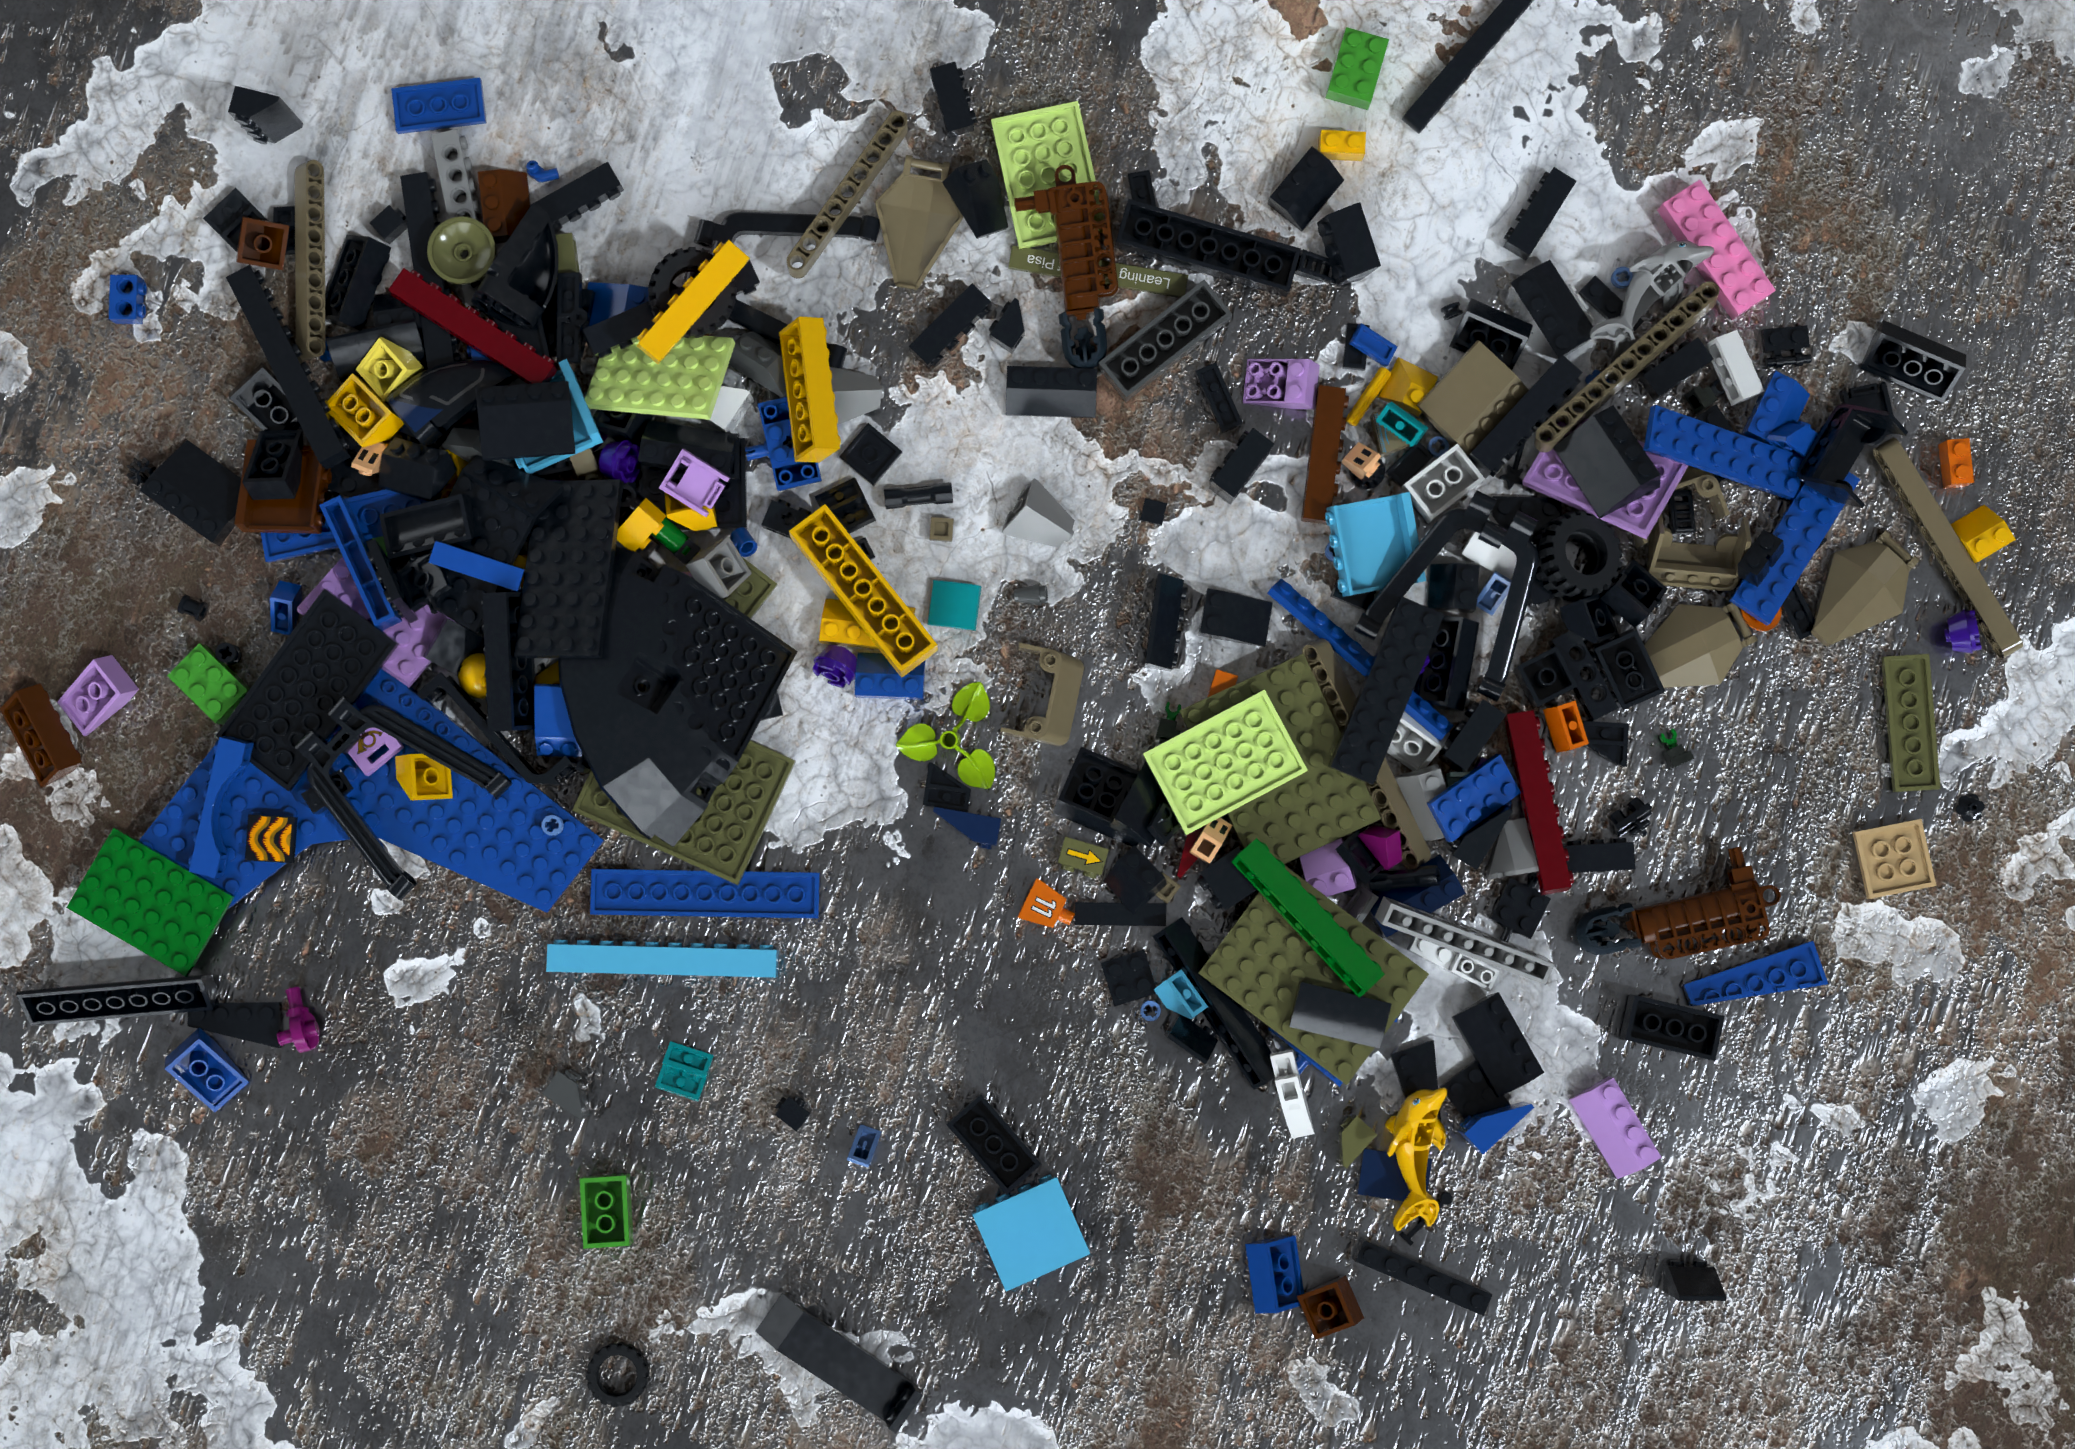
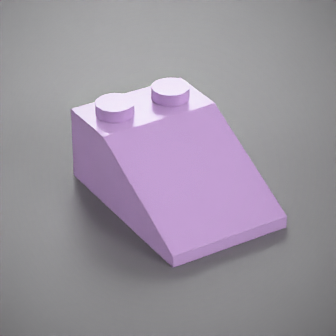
[57,655,139,736]
[1300,837,1358,897]

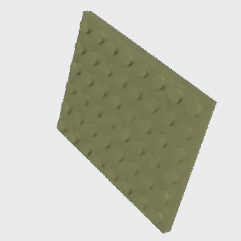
[1179,654,1381,864]
[572,741,796,886]
[1198,866,1429,1085]

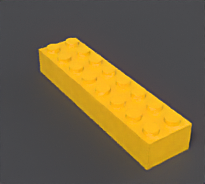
[789,504,938,678]

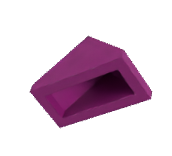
[1358,825,1402,871]

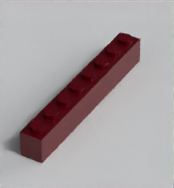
[388,268,557,384]
[1504,710,1574,895]

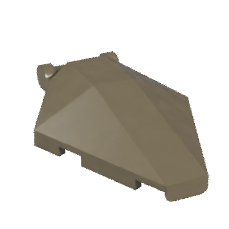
[875,155,963,290]
[1811,529,1919,647]
[1644,603,1758,688]

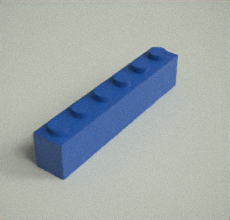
[319,495,402,631]

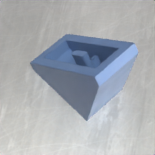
[1476,571,1511,616]
[847,1124,882,1168]

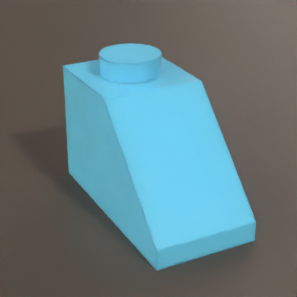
[1153,969,1208,1019]

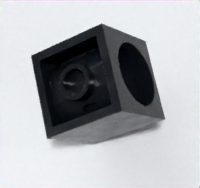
[1197,847,1257,911]

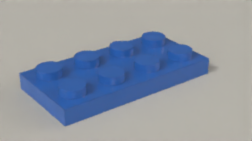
[391,77,487,134]
[1427,754,1521,842]

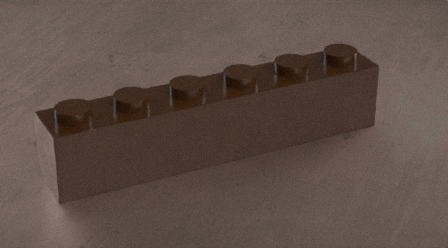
[1301,385,1349,525]

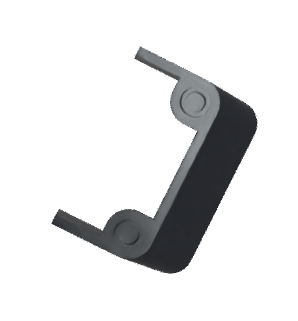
[1797,404,1908,508]

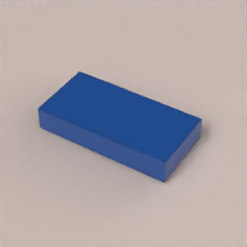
[1349,323,1398,367]

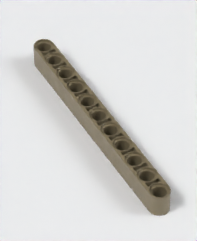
[1534,281,1720,453]
[1873,437,2023,659]
[1302,638,1431,869]

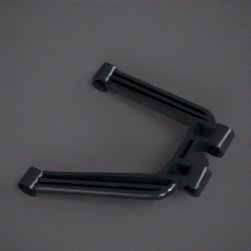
[682,211,880,369]
[1354,490,1539,702]
[295,695,513,901]

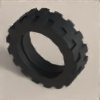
[586,1342,650,1407]

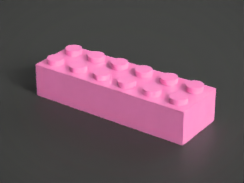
[1657,180,1776,320]

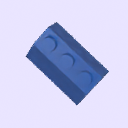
[1741,371,1810,448]
[855,652,926,700]
[1245,1235,1304,1314]

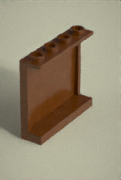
[234,439,332,534]

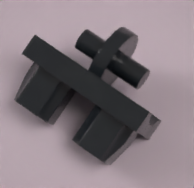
[1610,797,1652,838]

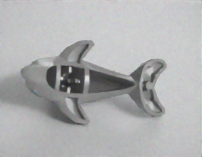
[1590,240,1714,362]

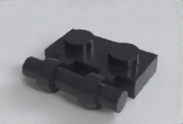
[1761,325,1812,369]

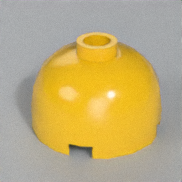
[458,653,487,699]

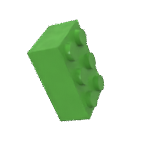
[1325,27,1389,110]
[167,643,250,725]
[580,1173,633,1249]

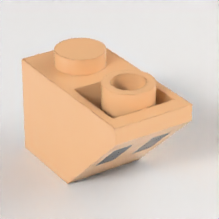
[351,440,391,476]
[1341,442,1381,480]
[1189,818,1233,864]

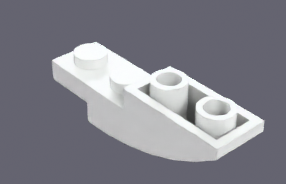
[1407,936,1500,991]
[1270,1049,1315,1138]

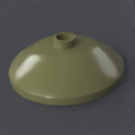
[427,217,496,285]

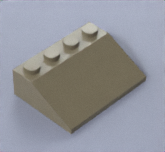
[1416,340,1529,456]

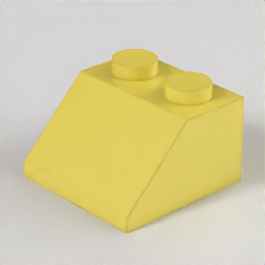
[356,337,424,402]

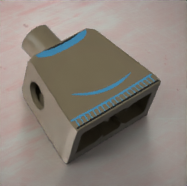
[1370,411,1425,458]

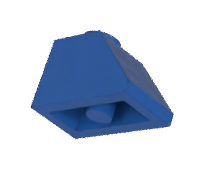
[1767,421,1818,458]
[270,580,302,635]

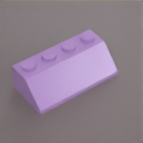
[1569,1076,1662,1179]

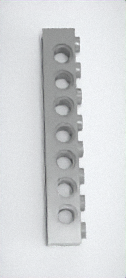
[431,129,487,311]
[1375,896,1555,985]

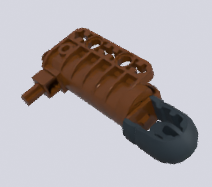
[1014,165,1118,369]
[1576,846,1781,959]

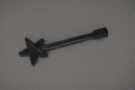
[1499,442,1526,490]

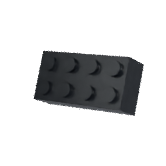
[1619,994,1725,1061]
[946,1093,1042,1195]

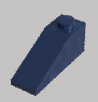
[933,807,1001,850]

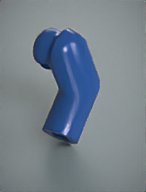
[526,160,559,183]

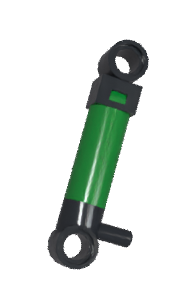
[618,484,701,565]

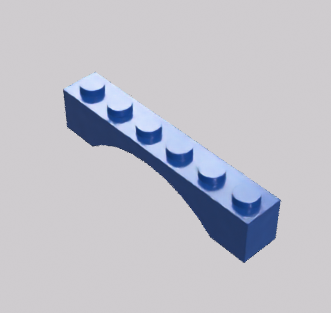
[188,736,254,878]

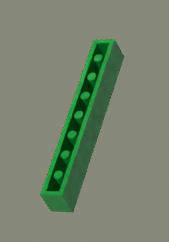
[1232,838,1385,998]

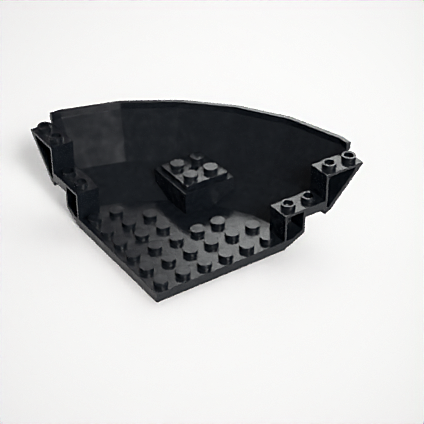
[558,547,798,847]

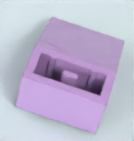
[1243,359,1320,409]

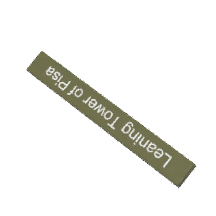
[1008,245,1189,298]

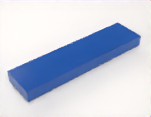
[428,540,525,591]

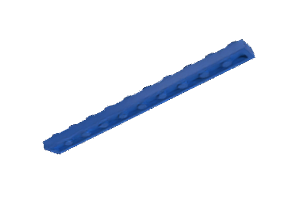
[1267,578,1454,741]

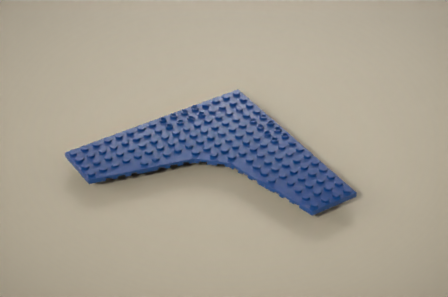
[139,669,605,913]

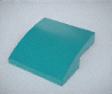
[928,580,982,631]
[655,1041,714,1102]

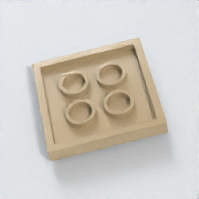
[1852,819,1936,899]

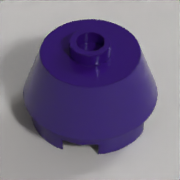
[599,440,640,483]
[1944,609,1982,654]
[812,645,857,688]

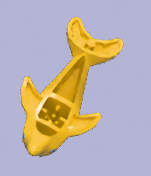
[1385,1088,1447,1231]

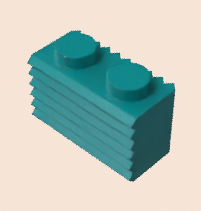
[1376,402,1428,447]

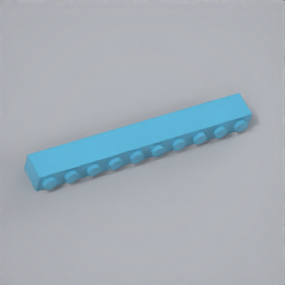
[546,940,779,978]

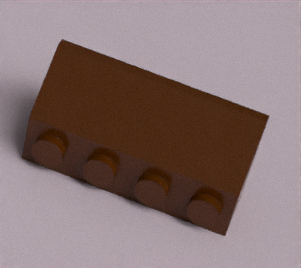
[0,683,82,788]

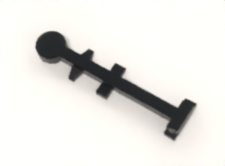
[1399,1192,1453,1246]

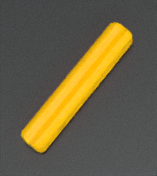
[1346,367,1391,426]

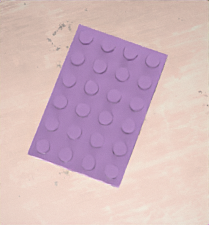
[1523,418,1688,539]
[297,557,463,688]

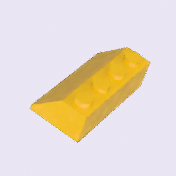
[819,598,916,650]

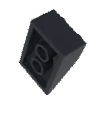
[942,159,1008,239]
[229,363,300,431]
[242,429,304,500]
[1198,588,1273,647]
[1594,627,1665,710]
[1449,804,1513,870]
[1164,1014,1218,1064]
[1663,1260,1726,1301]

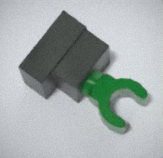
[1156,702,1181,740]
[1659,728,1694,770]

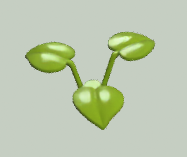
[896,682,995,789]

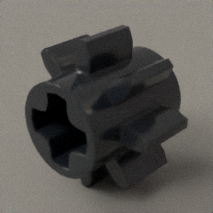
[126,457,156,486]

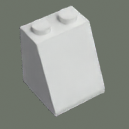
[702,386,754,433]

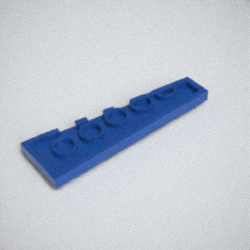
[1682,941,1828,1006]

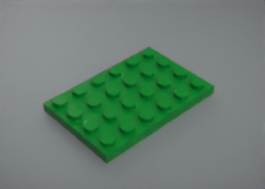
[66,828,235,977]

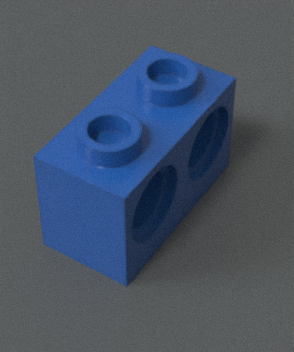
[109,275,147,324]

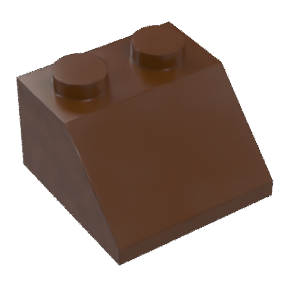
[236,216,289,270]
[1297,1275,1364,1340]

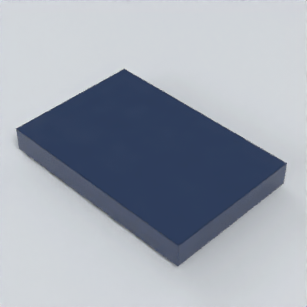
[1357,1148,1432,1201]

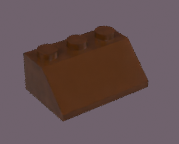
[478,169,531,244]

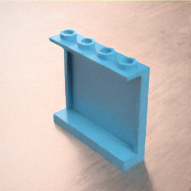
[514,359,603,474]
[1325,492,1426,597]
[972,1174,1090,1292]

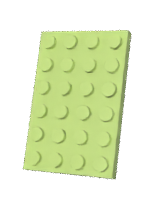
[991,101,1104,249]
[585,335,735,420]
[1143,690,1308,835]

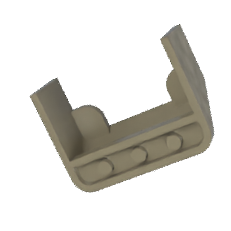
[1631,465,1730,548]
[1647,513,1752,591]
[1000,642,1084,746]

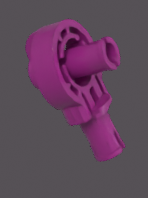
[277,987,320,1053]

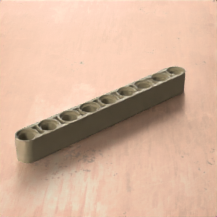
[786,111,908,279]
[295,160,326,360]

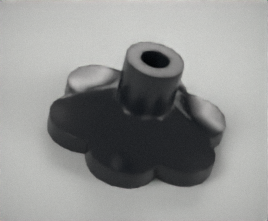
[1956,794,1985,822]

